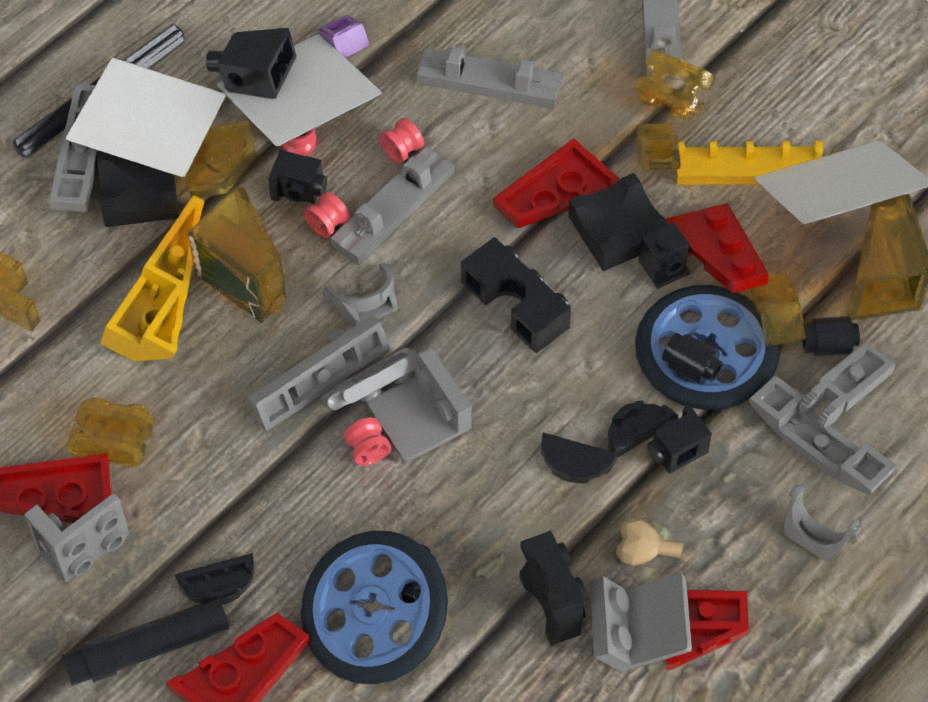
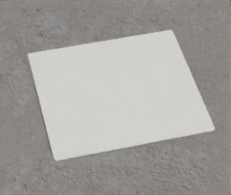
[217,34,382,146]
[66,58,226,177]
[754,141,928,224]

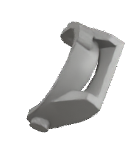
[323,262,399,327]
[784,484,862,562]

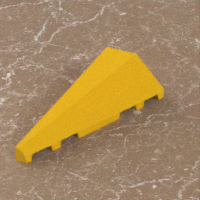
[100,195,204,362]

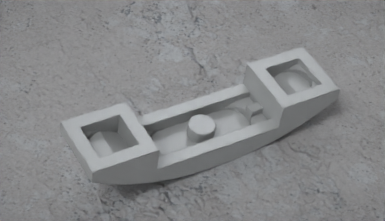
[749,375,897,494]

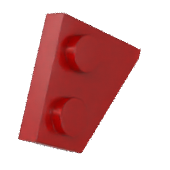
[665,590,749,670]

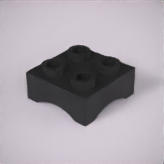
[97,151,179,227]
[568,173,669,271]
[519,530,588,646]

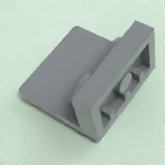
[367,348,472,463]
[24,494,129,583]
[590,573,692,672]

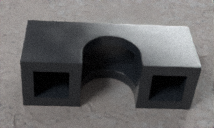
[461,237,571,354]

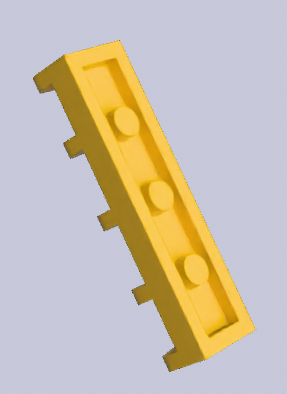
[675,140,823,185]

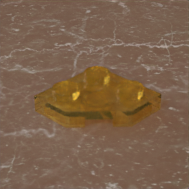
[186,121,257,198]

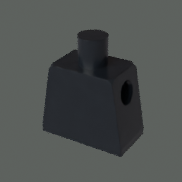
[206,28,297,99]

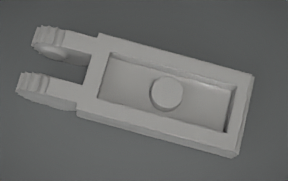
[799,342,896,428]

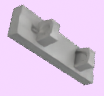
[642,0,682,80]
[417,46,563,109]
[49,84,99,213]
[330,146,454,266]
[248,315,390,432]

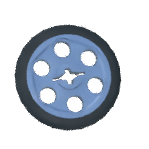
[635,285,780,410]
[301,530,448,684]

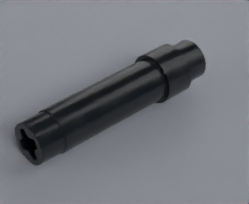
[61,598,229,686]

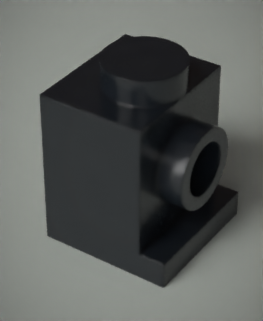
[268,150,327,204]
[639,222,690,289]
[647,404,712,474]

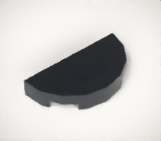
[608,401,679,458]
[541,432,618,484]
[174,553,255,605]

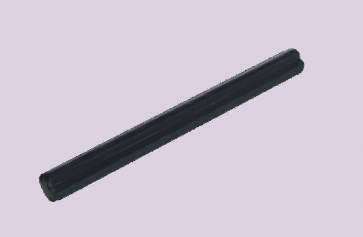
[13,24,185,157]

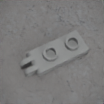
[321,348,419,410]

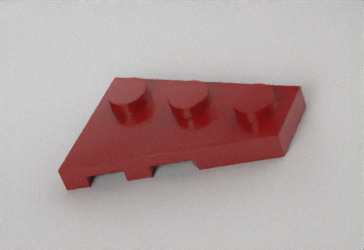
[493,138,620,228]
[666,203,768,293]
[0,453,112,523]
[166,613,309,702]

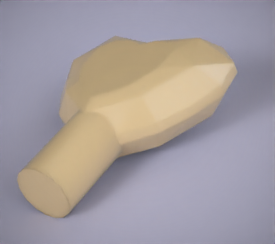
[616,518,683,566]

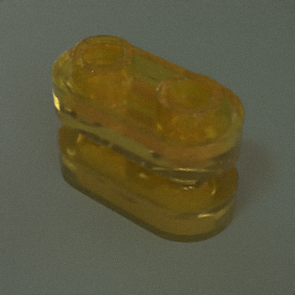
[634,50,716,121]
[66,398,155,467]

